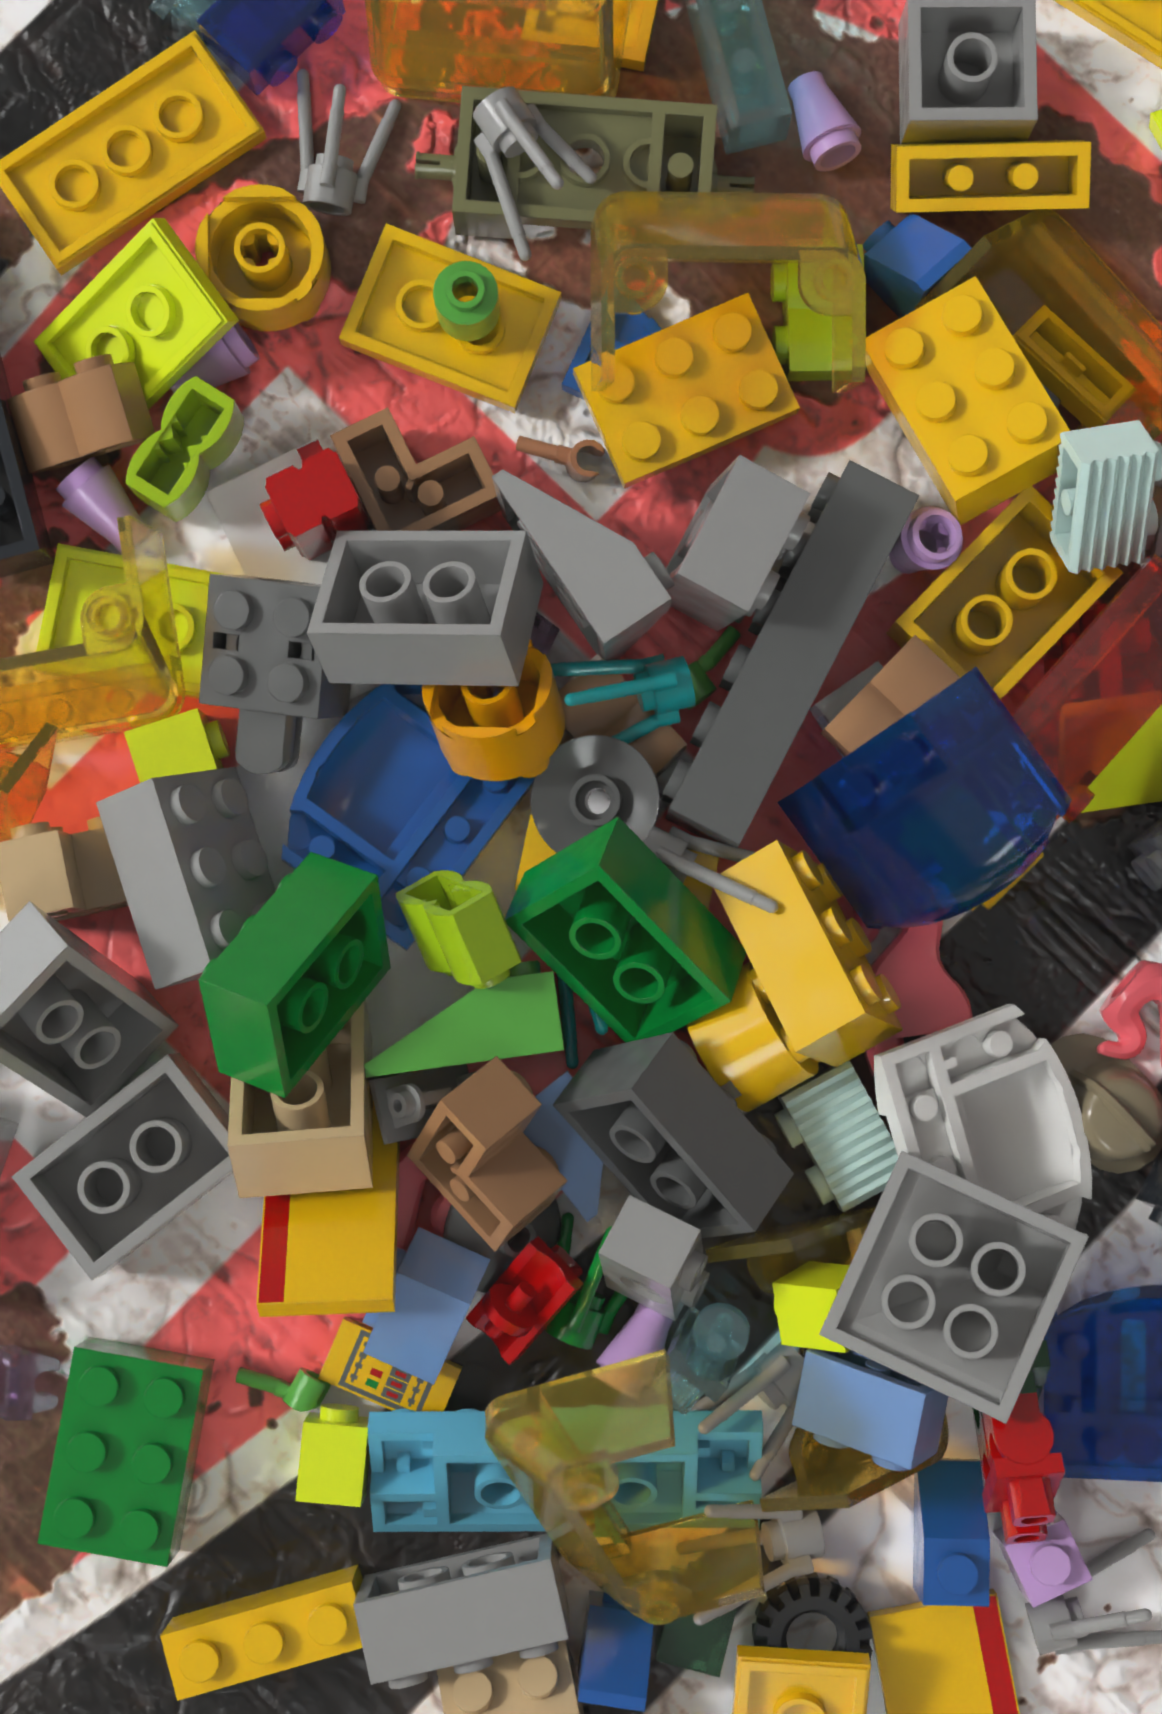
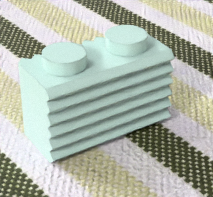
[1049,420,1162,574]
[774,1061,898,1212]

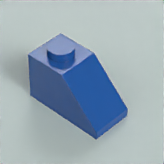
[863,213,972,319]
[913,1458,990,1607]
[578,1584,655,1712]

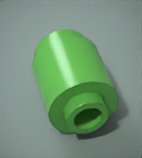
[433,261,500,341]

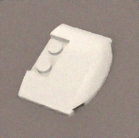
[874,1004,1092,1247]

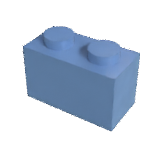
[362,1227,490,1385]
[792,1349,949,1471]

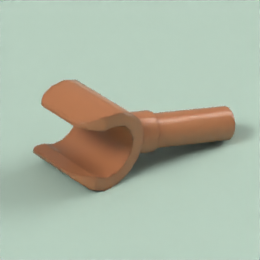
[516,435,605,482]

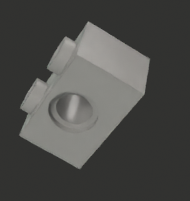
[598,1195,710,1321]

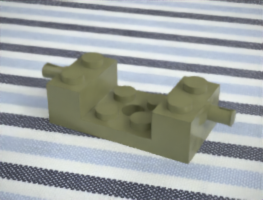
[415,86,755,253]

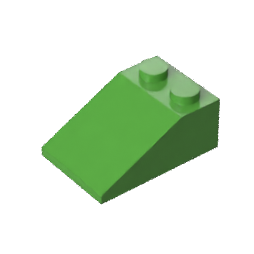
[364,960,565,1078]

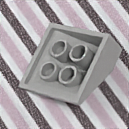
[492,469,675,660]
[819,1151,1089,1424]

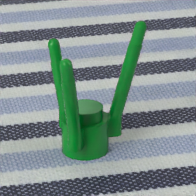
[545,1212,628,1349]

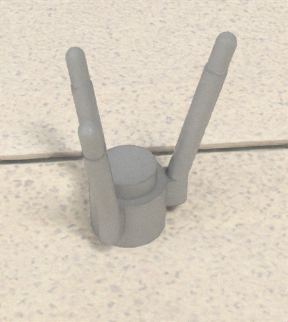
[297,69,401,216]
[473,86,597,261]
[644,826,779,913]
[683,1342,804,1481]
[678,1500,825,1626]
[1025,1528,1162,1656]

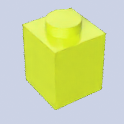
[124,708,230,783]
[772,1261,850,1353]
[295,1403,370,1507]

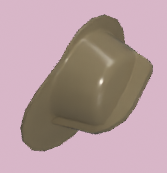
[1050,1033,1162,1174]

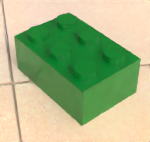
[505,816,746,1043]
[198,852,391,1098]
[37,1337,215,1567]

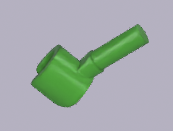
[687,626,741,709]
[236,1367,331,1412]

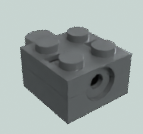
[199,574,351,775]

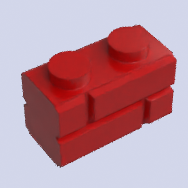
[259,448,370,561]

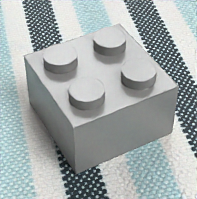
[898,0,1038,144]

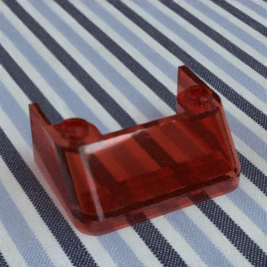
[966,553,1162,825]

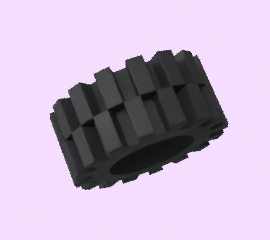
[752,1572,873,1661]

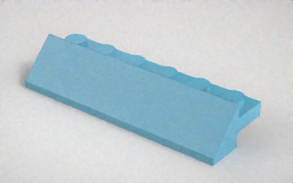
[368,1408,763,1532]

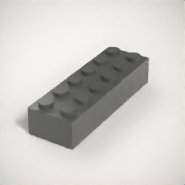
[660,460,920,848]

